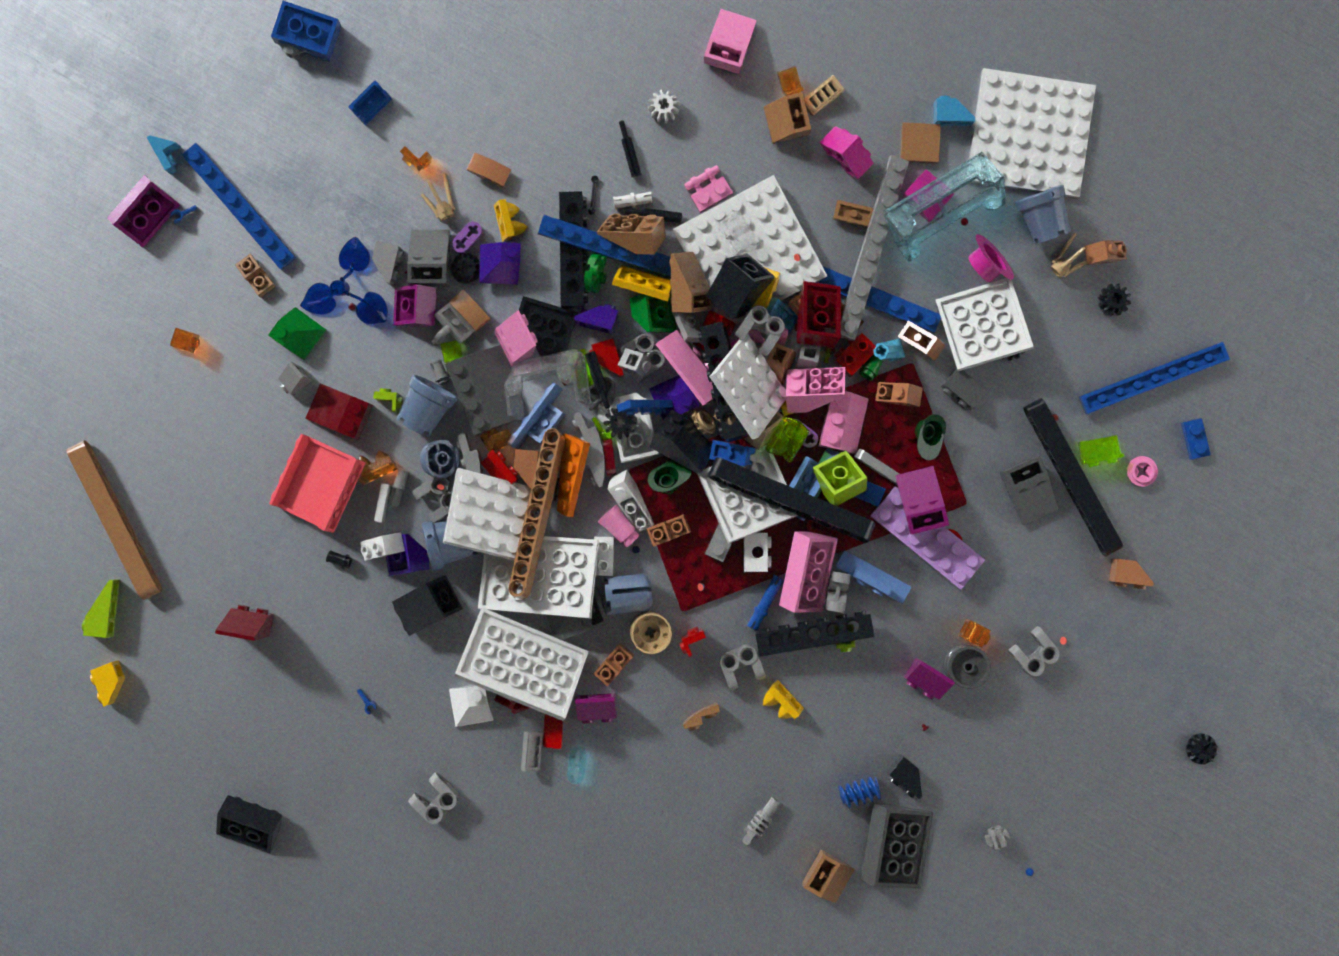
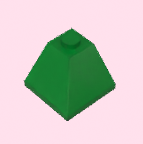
[630,294,677,333]
[268,307,327,360]

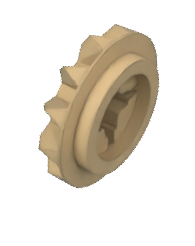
[691,407,716,436]

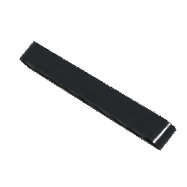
[1023,398,1123,557]
[708,457,875,543]

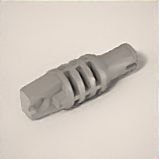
[742,797,781,846]

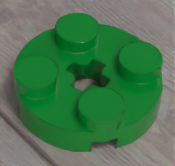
[584,254,607,293]

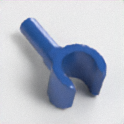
[170,205,197,224]
[357,688,377,715]

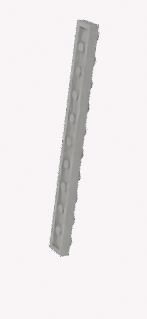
[841,155,909,341]

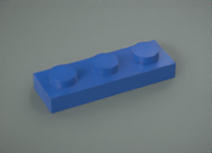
[617,400,673,415]

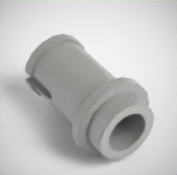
[430,359,450,385]

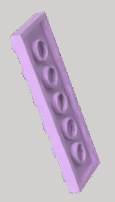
[870,486,985,590]

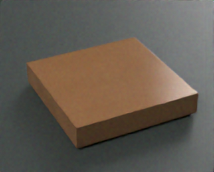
[900,122,941,164]

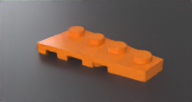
[557,433,590,517]

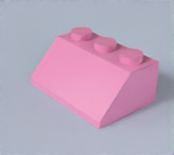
[818,391,869,455]

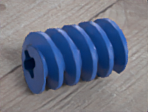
[838,777,881,809]

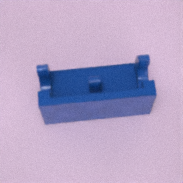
[348,80,392,126]
[709,440,756,467]

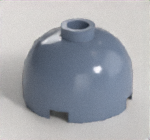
[420,440,460,478]

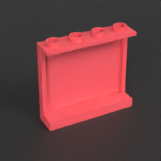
[269,434,366,533]

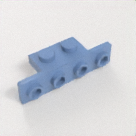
[508,382,565,449]
[789,448,839,521]
[836,551,911,603]

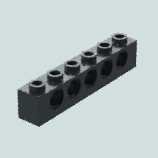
[559,191,588,309]
[698,321,750,442]
[755,611,875,657]

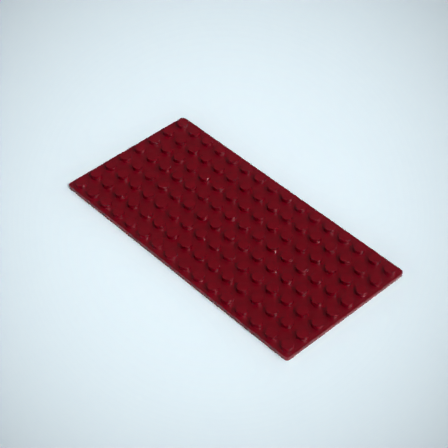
[629,363,967,611]

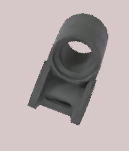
[579,377,615,411]

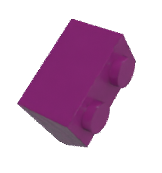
[393,284,437,327]
[904,658,955,700]
[575,693,617,724]

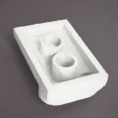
[609,393,659,463]

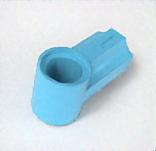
[873,339,905,361]

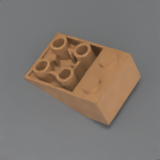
[597,214,666,255]
[670,252,712,313]

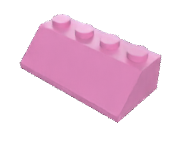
[655,330,713,406]
[779,532,838,613]

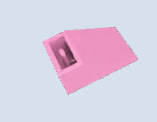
[704,9,757,74]
[495,310,537,367]
[786,367,845,413]

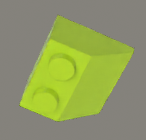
[813,450,867,506]

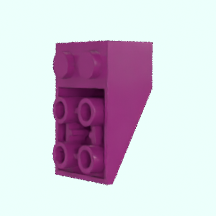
[895,466,949,535]

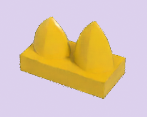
[493,199,528,242]
[763,680,804,719]

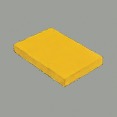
[612,265,672,301]

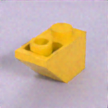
[90,660,125,707]

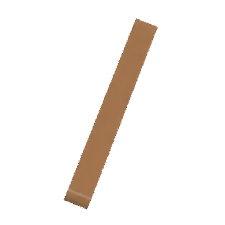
[508,428,566,599]
[66,440,162,600]

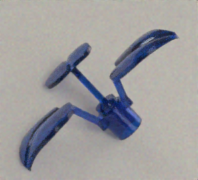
[300,237,388,324]

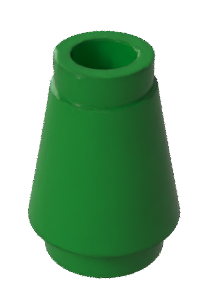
[859,354,883,381]

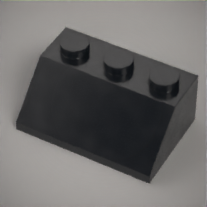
[216,795,282,853]

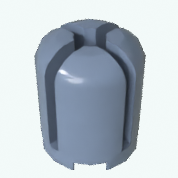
[604,574,653,615]

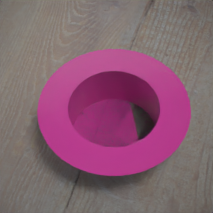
[968,234,1014,283]

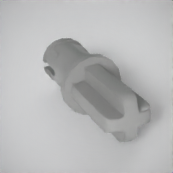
[388,468,410,507]

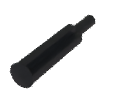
[619,120,642,178]
[624,208,683,224]
[585,351,610,409]

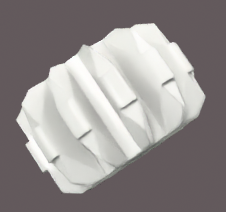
[648,89,680,123]

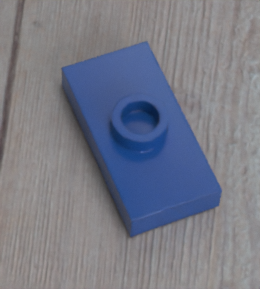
[855,481,886,507]

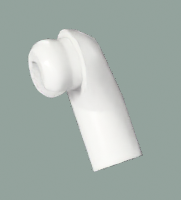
[597,401,610,427]

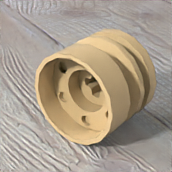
[629,611,672,654]

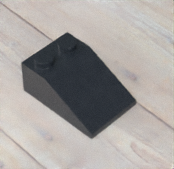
[650,410,712,475]

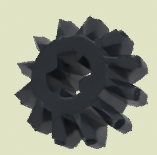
[1097,283,1131,316]
[603,408,637,440]

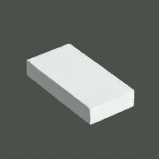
[374,483,392,522]

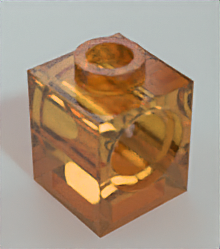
[958,619,991,647]

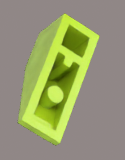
[82,579,120,638]

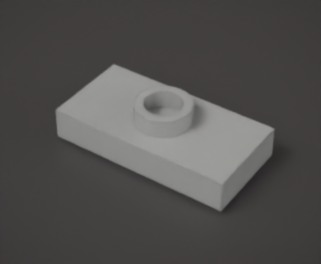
[672,312,701,343]
[521,731,543,772]

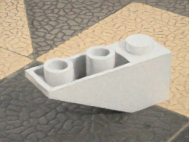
[608,470,654,533]

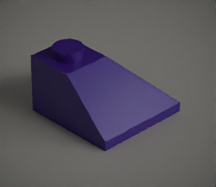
[479,242,521,285]
[574,304,619,335]
[649,375,700,420]
[386,534,430,576]

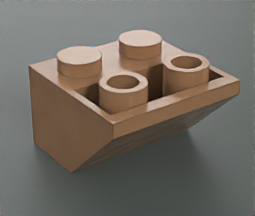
[763,92,811,144]
[802,849,855,903]

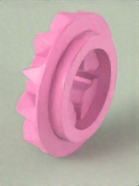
[1126,456,1158,487]

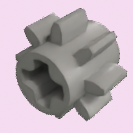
[984,825,1010,850]

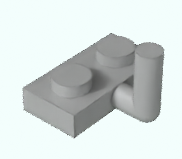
[432,303,475,345]

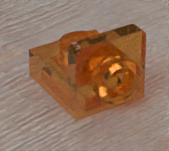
[170,328,200,353]

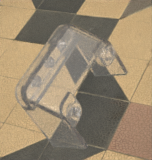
[504,349,591,421]

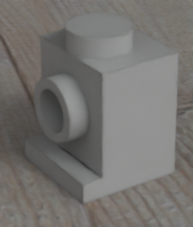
[618,348,651,377]

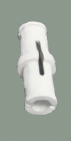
[613,191,653,209]

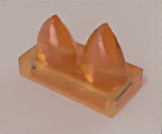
[358,451,398,485]

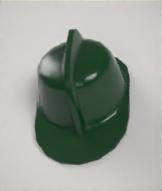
[915,414,946,460]
[648,459,692,494]

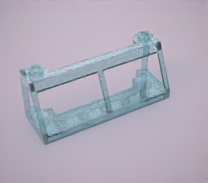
[883,152,1006,263]

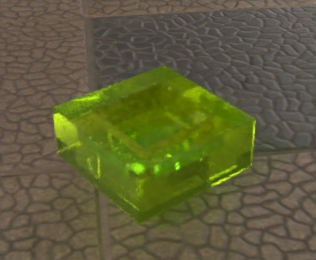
[440,340,463,363]

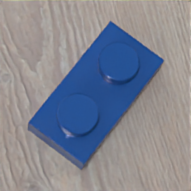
[1181,418,1211,460]

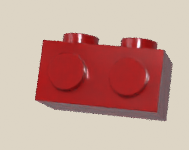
[833,333,876,378]

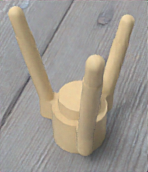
[421,173,456,221]
[1050,233,1087,278]

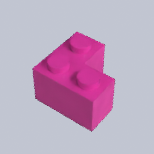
[819,126,874,179]

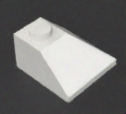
[449,685,494,727]

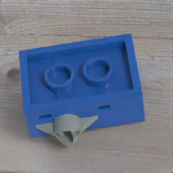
[271,0,341,62]

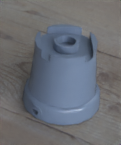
[1015,185,1072,244]
[396,375,458,437]
[421,521,478,572]

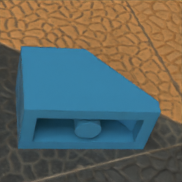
[933,95,975,126]

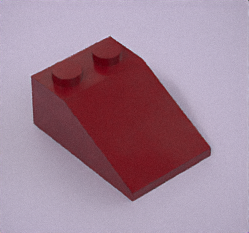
[797,281,841,348]
[306,383,373,440]
[215,604,274,641]

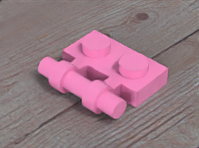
[684,165,733,213]

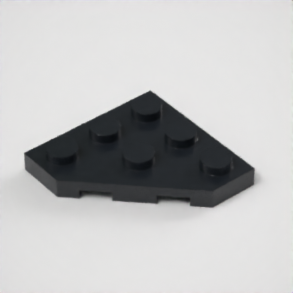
[519,296,578,368]

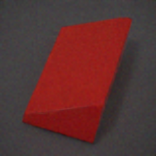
[543,714,564,749]

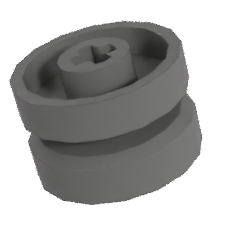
[943,644,991,689]

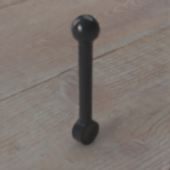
[588,176,599,215]

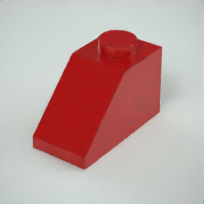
[589,338,625,378]

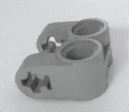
[734,306,785,356]
[617,334,666,383]
[412,477,453,523]
[824,571,851,613]
[1008,626,1060,676]
[719,644,766,691]
[408,772,459,824]

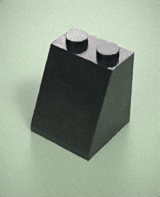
[706,254,775,319]
[392,575,463,636]

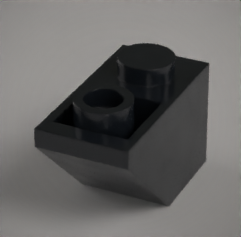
[887,754,922,799]

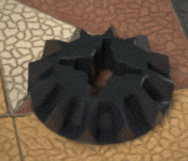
[451,253,480,284]
[1186,733,1218,765]

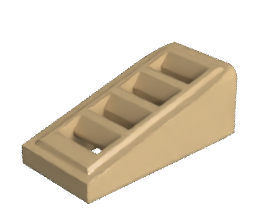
[804,75,844,116]

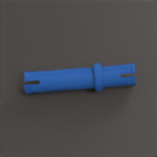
[747,575,784,631]

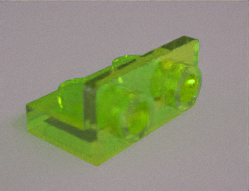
[765,417,809,462]
[1078,435,1124,467]

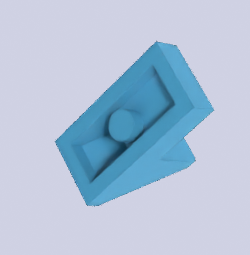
[147,135,181,175]
[766,297,798,332]

